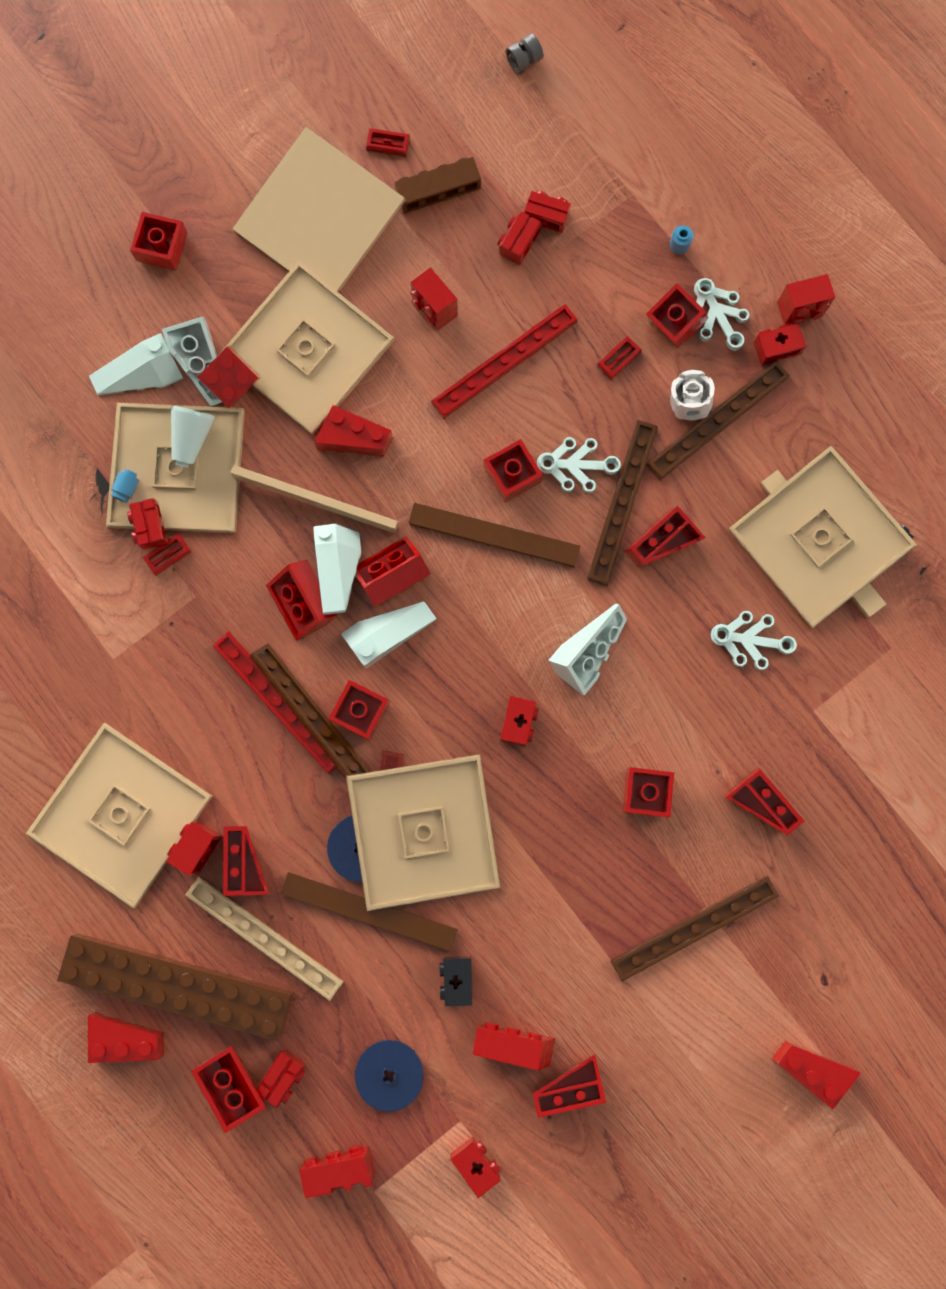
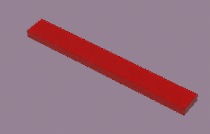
[431,304,578,419]
[212,631,336,774]

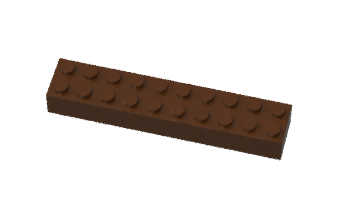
[57,934,294,1041]

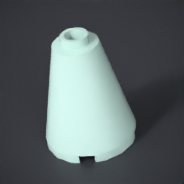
[171,406,215,468]

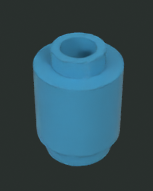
[670,225,694,255]
[111,469,139,503]

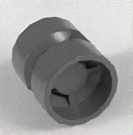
[505,33,544,73]

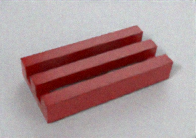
[366,128,410,157]
[597,336,642,380]
[142,533,191,576]

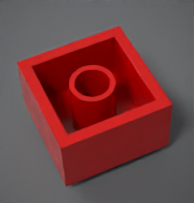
[130,212,188,271]
[410,267,458,331]
[777,274,836,325]
[646,283,709,349]
[197,346,261,408]
[483,439,543,502]
[328,680,390,741]
[622,767,675,818]
[166,822,223,876]

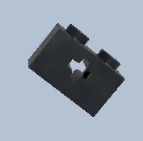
[439,956,472,1006]

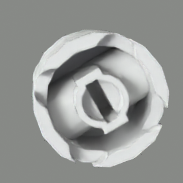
[670,370,715,421]

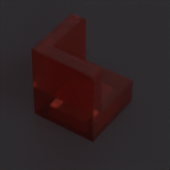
[379,750,405,771]

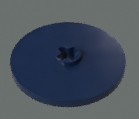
[327,816,363,882]
[355,1040,424,1112]

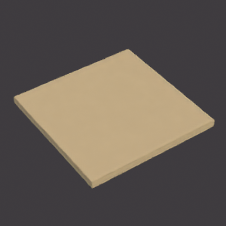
[233,127,406,293]
[219,261,395,436]
[106,403,245,534]
[728,446,917,628]
[26,723,213,909]
[346,755,500,911]

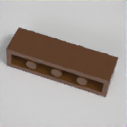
[394,157,481,214]

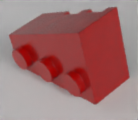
[314,405,393,457]
[625,505,706,567]
[473,1022,555,1071]
[772,1041,861,1110]

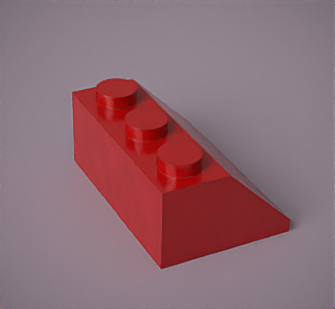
[355,536,431,607]
[266,559,338,641]
[191,1046,266,1133]

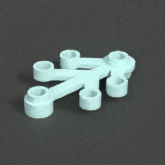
[694,278,750,351]
[537,437,621,494]
[710,611,797,671]

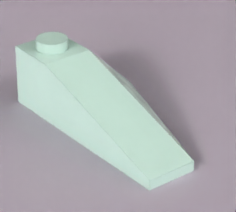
[162,316,222,406]
[89,333,184,396]
[313,524,362,615]
[341,602,437,669]
[548,604,627,695]

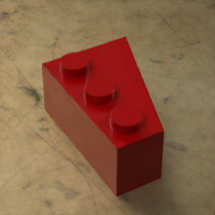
[723,767,805,836]
[223,826,269,896]
[88,1012,164,1063]
[532,1054,606,1118]
[299,1144,375,1198]

